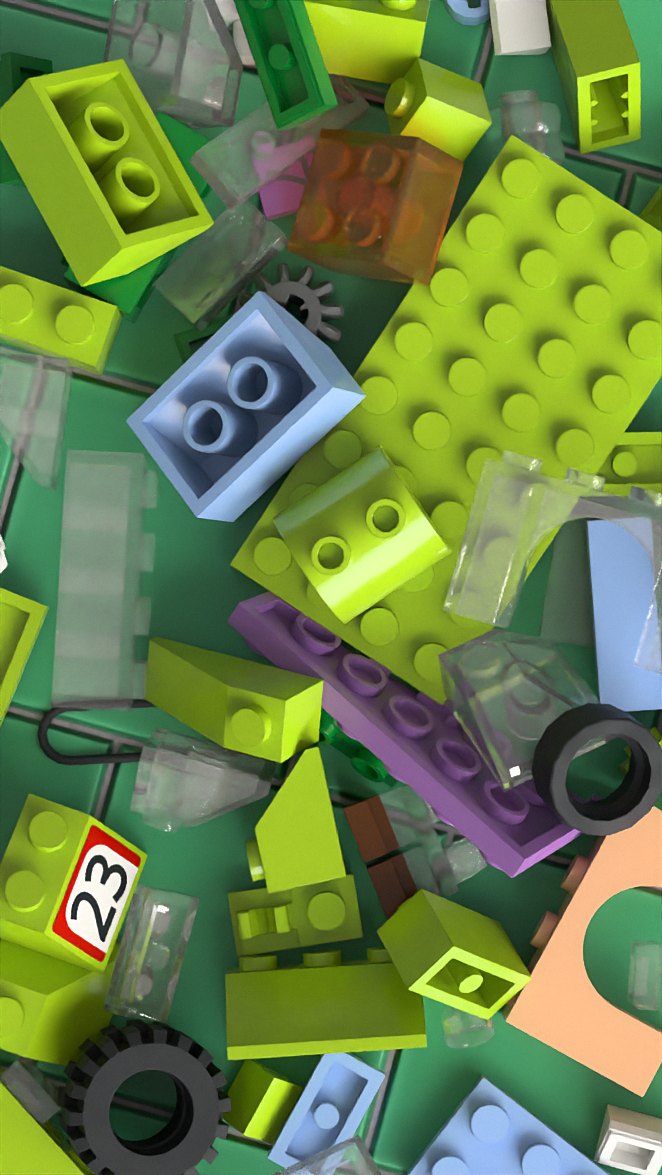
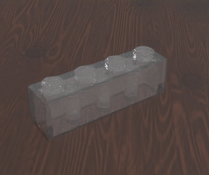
[51,449,159,712]

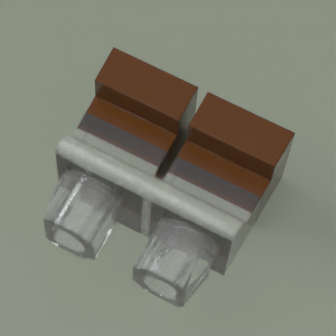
[342,784,487,920]

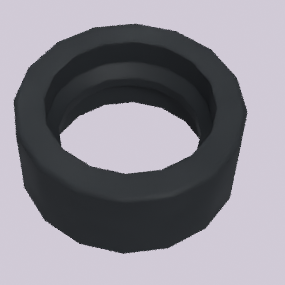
[532,703,662,835]

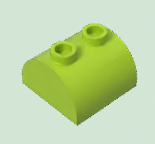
[273,445,453,624]

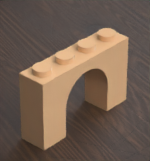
[502,806,662,1097]

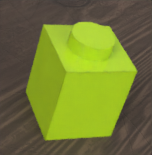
[384,57,492,169]

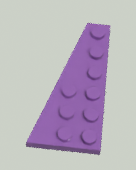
[227,591,603,878]

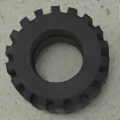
[57,1019,231,1175]

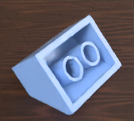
[126,291,367,522]

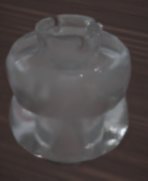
[485,90,565,168]

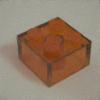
[287,128,464,286]

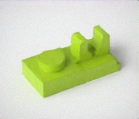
[227,873,363,956]

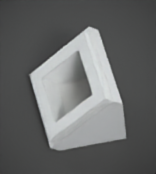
[488,0,551,55]
[594,1104,662,1175]

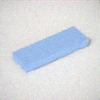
[585,517,662,712]

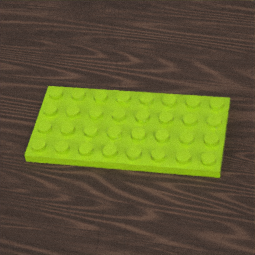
[230,135,662,705]

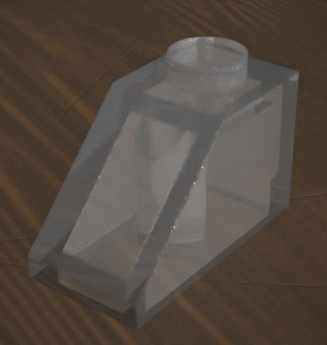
[0,350,74,491]

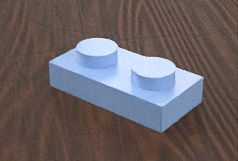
[267,1052,386,1175]

